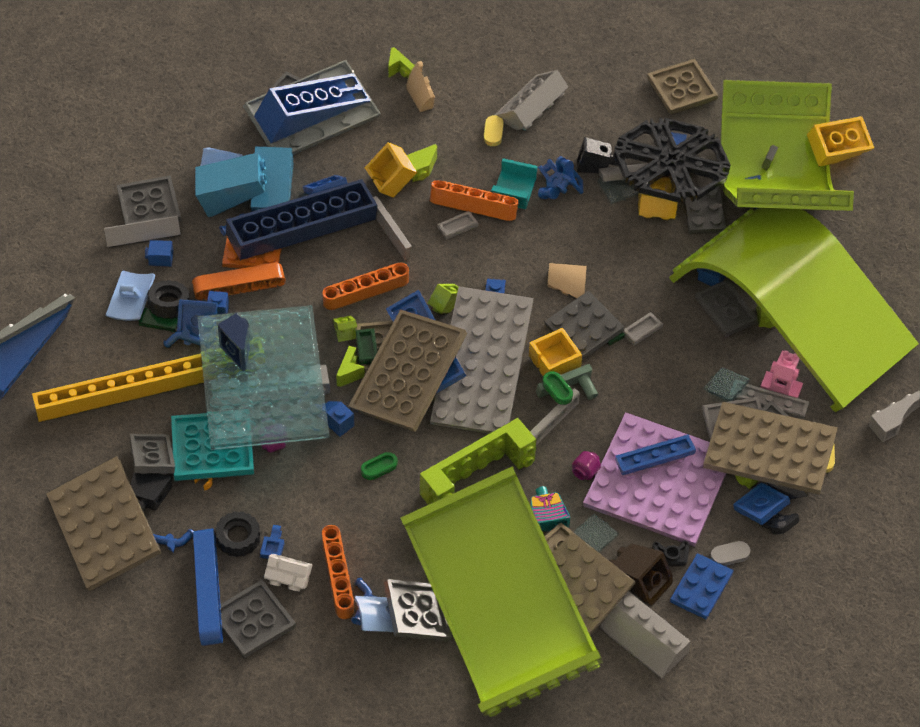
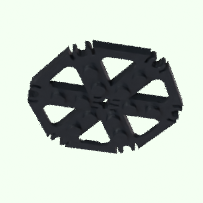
[614,118,731,203]

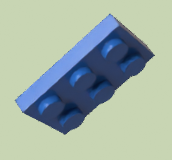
[670,553,734,620]

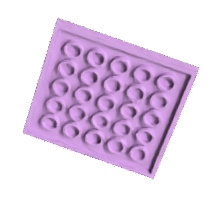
[583,412,727,547]

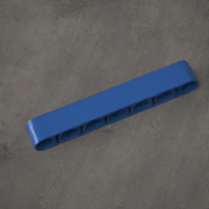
[193,528,223,646]

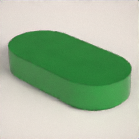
[542,371,573,405]
[361,452,398,480]

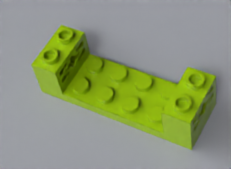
[420,418,536,505]

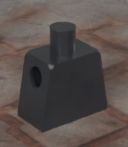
[577,137,618,173]
[131,473,172,513]

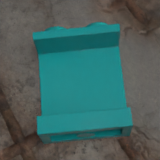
[491,159,538,209]

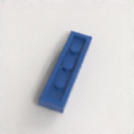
[615,434,696,476]

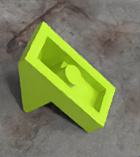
[388,47,415,78]
[333,315,357,342]
[336,346,365,387]

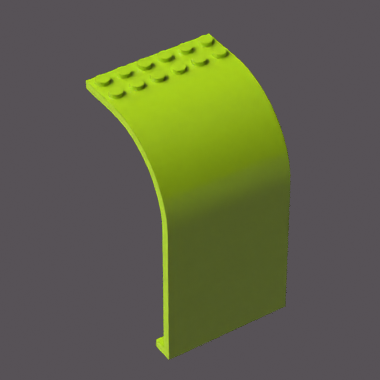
[721,80,854,211]
[669,208,919,412]
[401,467,603,717]

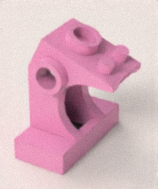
[760,350,803,398]

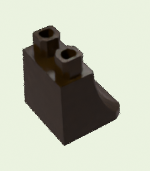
[609,543,673,605]

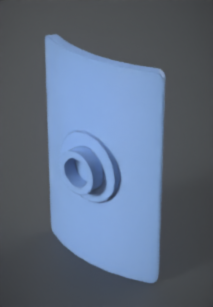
[106,271,156,321]
[355,596,394,632]

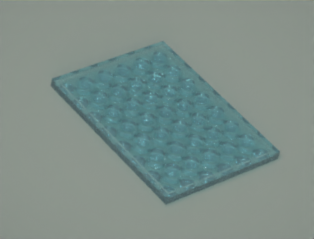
[197,305,329,450]

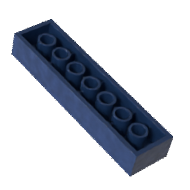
[226,179,377,260]

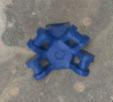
[538,156,583,199]

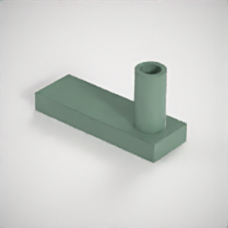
[536,364,598,400]

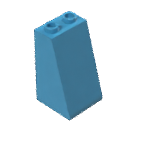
[251,146,294,212]
[195,153,267,217]

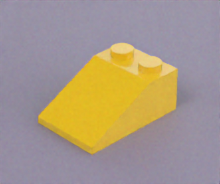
[807,116,874,166]
[638,176,678,220]

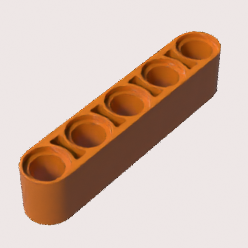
[430,180,518,221]
[192,263,286,301]
[322,263,409,310]
[322,525,354,619]

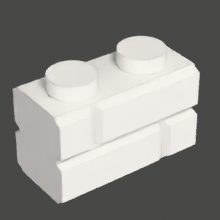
[264,554,312,591]

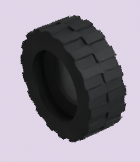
[148,280,189,319]
[215,511,260,557]

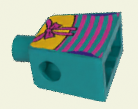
[530,486,570,532]

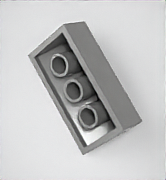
[495,70,568,130]
[599,591,691,679]

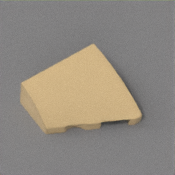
[406,61,435,112]
[548,263,587,298]

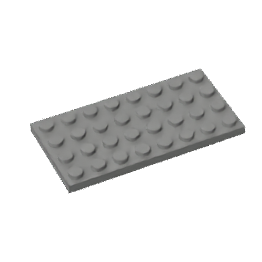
[430,286,533,434]

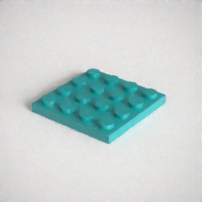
[171,410,254,481]

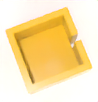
[364,142,417,198]
[529,328,582,376]

